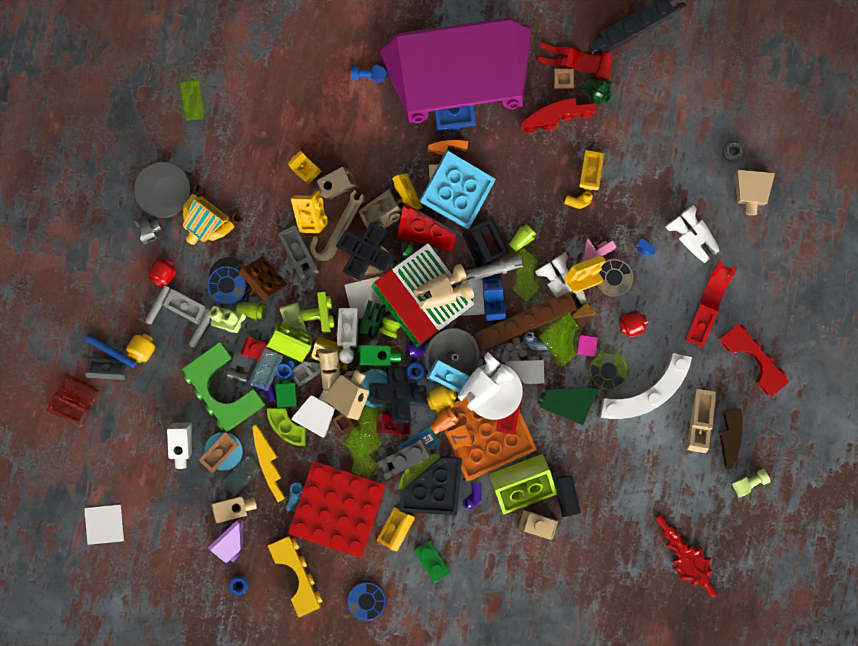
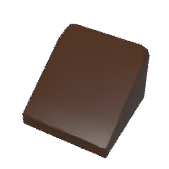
[332,413,361,435]

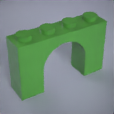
[182,342,266,432]

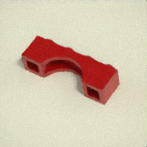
[718,324,789,397]

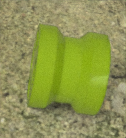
[378,318,400,339]

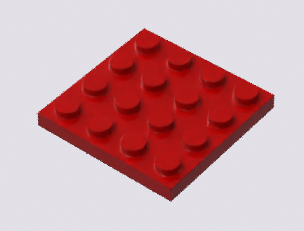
[288,460,386,558]

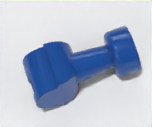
[351,65,387,84]

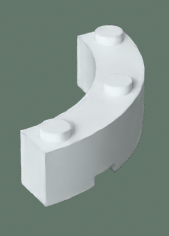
[599,353,692,419]

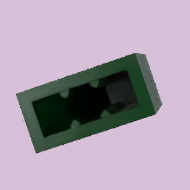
[538,388,598,425]

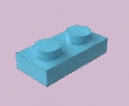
[427,359,470,393]

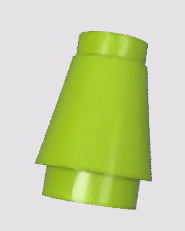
[509,224,537,252]
[236,302,266,321]

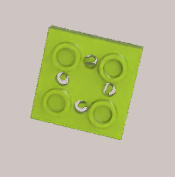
[301,292,334,333]

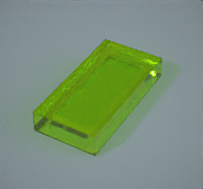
[180,80,205,121]

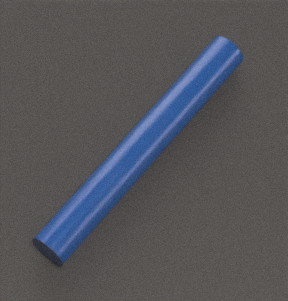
[85,334,137,368]

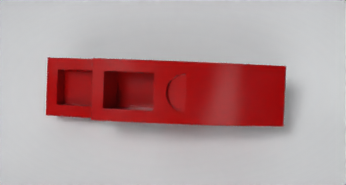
[520,98,596,133]

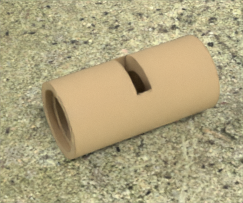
[319,348,341,390]

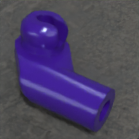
[463,483,482,510]

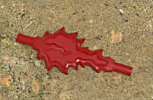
[655,515,718,598]

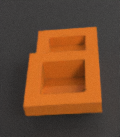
[428,140,469,155]

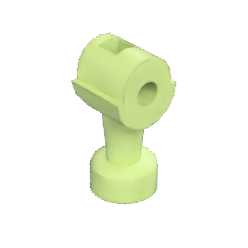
[732,468,770,498]

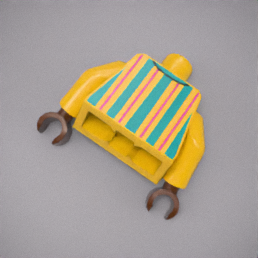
[183,184,243,245]

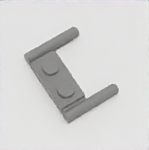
[145,285,211,348]

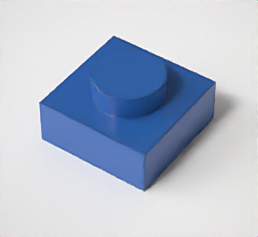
[635,238,657,257]

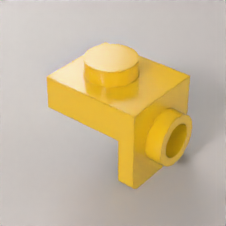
[288,151,322,185]

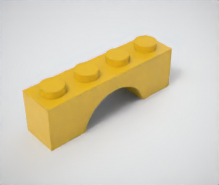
[268,535,323,617]

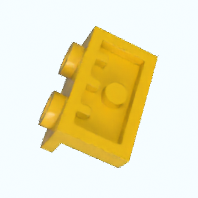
[291,191,327,233]
[564,255,606,293]

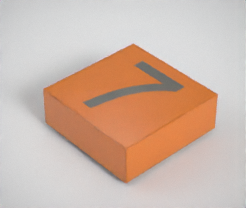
[447,424,472,450]

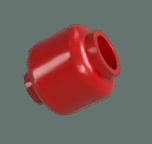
[148,258,176,287]
[618,310,648,338]

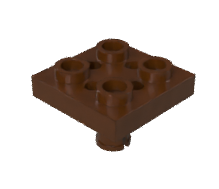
[238,257,288,301]

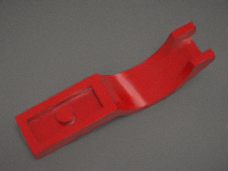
[685,260,737,347]

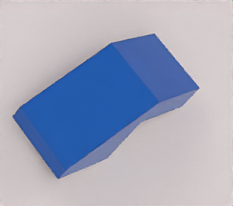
[482,277,506,321]

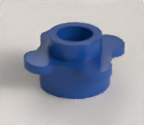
[275,359,294,378]

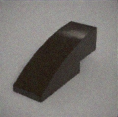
[718,408,742,470]

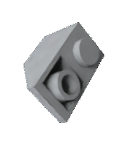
[504,357,545,384]

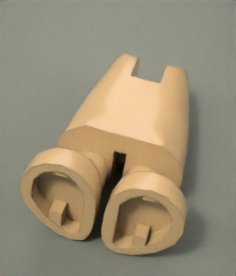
[413,264,474,309]

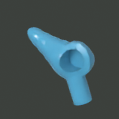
[286,482,304,511]

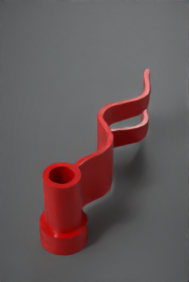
[537,43,613,81]

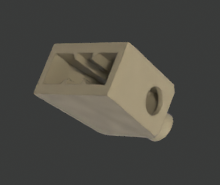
[311,167,358,199]

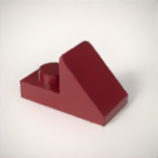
[376,414,410,434]

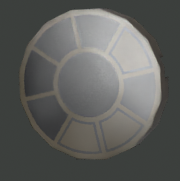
[596,259,633,297]

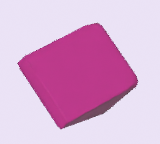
[576,335,598,357]

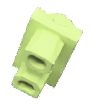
[209,306,246,333]

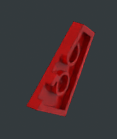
[397,203,457,252]

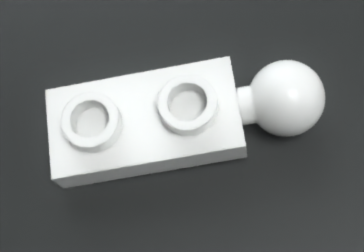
[337,308,359,363]

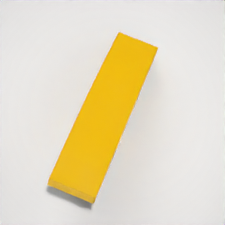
[253,425,286,502]

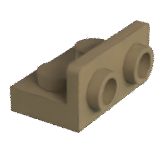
[358,190,403,229]

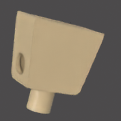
[735,170,775,215]
[323,370,369,420]
[211,496,257,523]
[518,510,558,540]

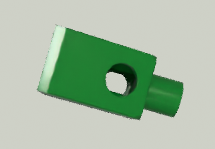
[356,345,401,366]

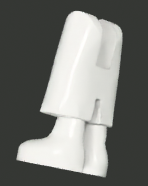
[665,204,720,263]
[535,252,587,305]
[458,352,514,410]

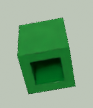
[276,379,298,408]

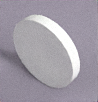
[467,364,523,420]

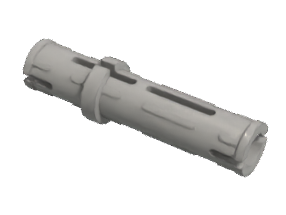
[465,255,523,282]

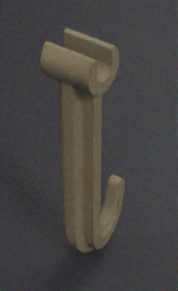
[310,190,366,261]

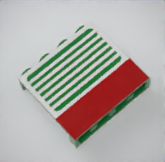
[371,244,475,348]

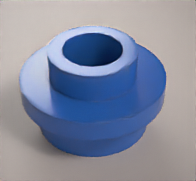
[407,362,425,381]
[229,576,249,595]

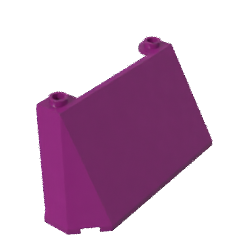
[379,17,531,123]

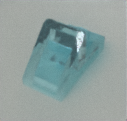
[221,456,262,496]

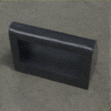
[462,219,509,267]

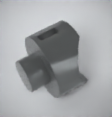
[134,216,162,245]

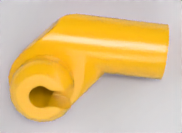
[564,191,593,209]

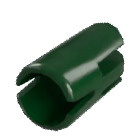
[359,300,386,338]

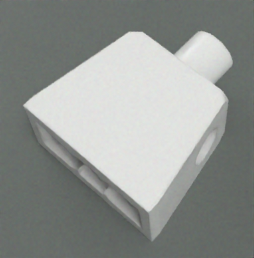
[291,390,335,438]
[167,422,192,469]

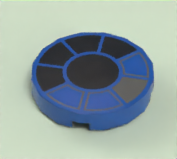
[208,266,246,305]
[347,582,386,621]

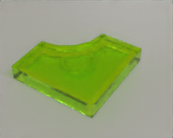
[539,313,580,366]

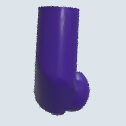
[253,378,277,402]

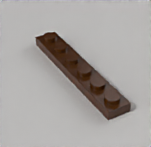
[471,292,578,352]

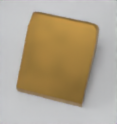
[571,303,596,319]

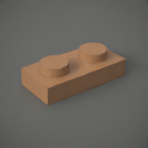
[199,432,240,473]

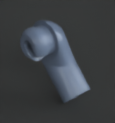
[523,331,549,350]

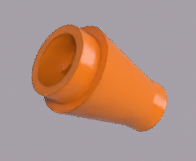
[430,407,459,434]

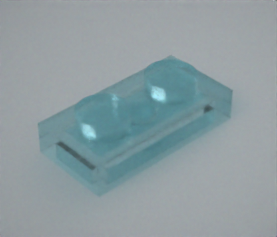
[249,348,283,391]

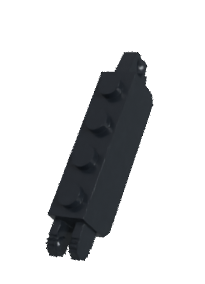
[588,0,687,54]

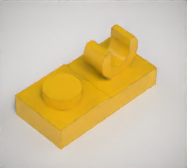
[579,150,604,191]
[392,173,423,210]

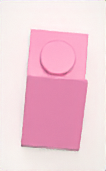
[581,238,616,262]

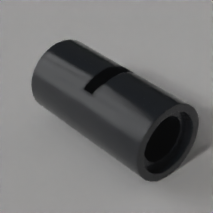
[554,475,581,517]

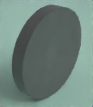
[134,162,191,218]
[424,328,480,376]

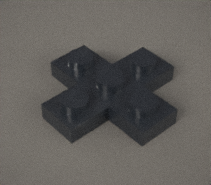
[336,222,395,282]
[369,366,427,424]

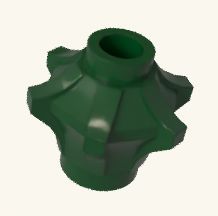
[584,77,612,105]

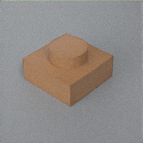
[554,69,574,89]

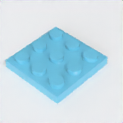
[419,151,496,229]

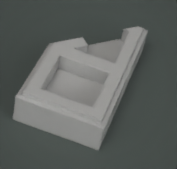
[292,361,321,388]

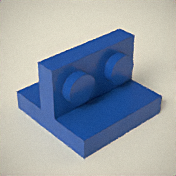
[435,105,476,132]

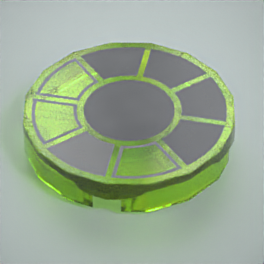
[589,352,628,390]

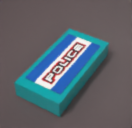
[397,427,440,450]

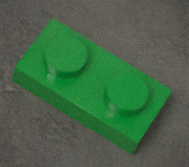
[414,540,450,583]

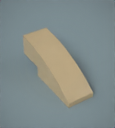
[687,389,716,453]

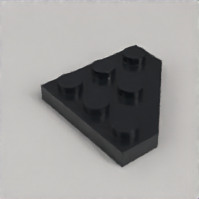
[399,456,462,515]

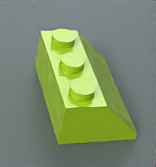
[489,454,557,515]

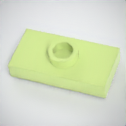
[280,302,307,332]

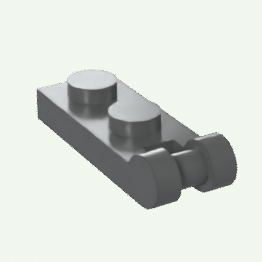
[278,225,319,282]
[227,327,262,384]
[377,439,432,480]

